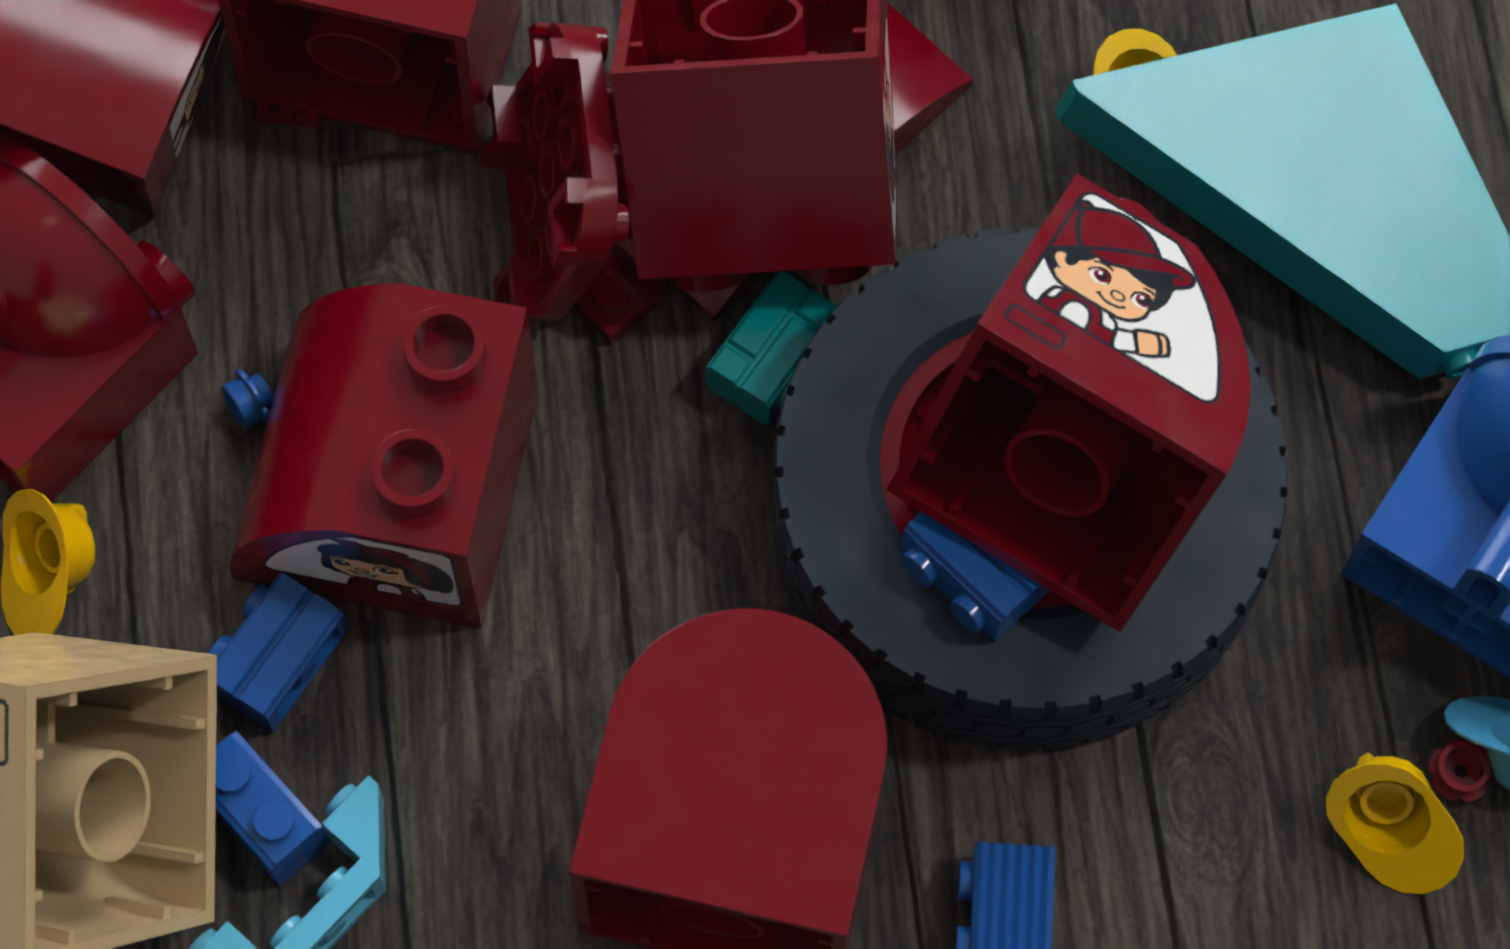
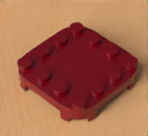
[480,22,629,321]

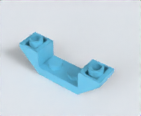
[188,775,386,949]

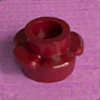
[1428,739,1493,803]

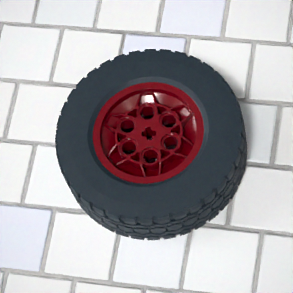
[771,227,1288,751]

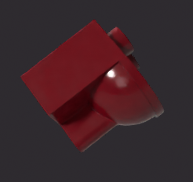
[0,134,199,503]

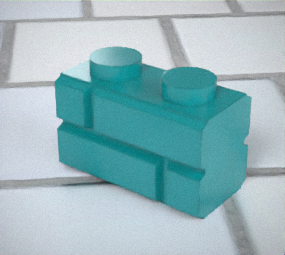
[706,271,838,425]

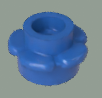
[220,369,274,430]

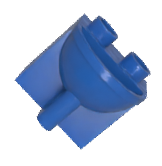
[1340,335,1510,679]

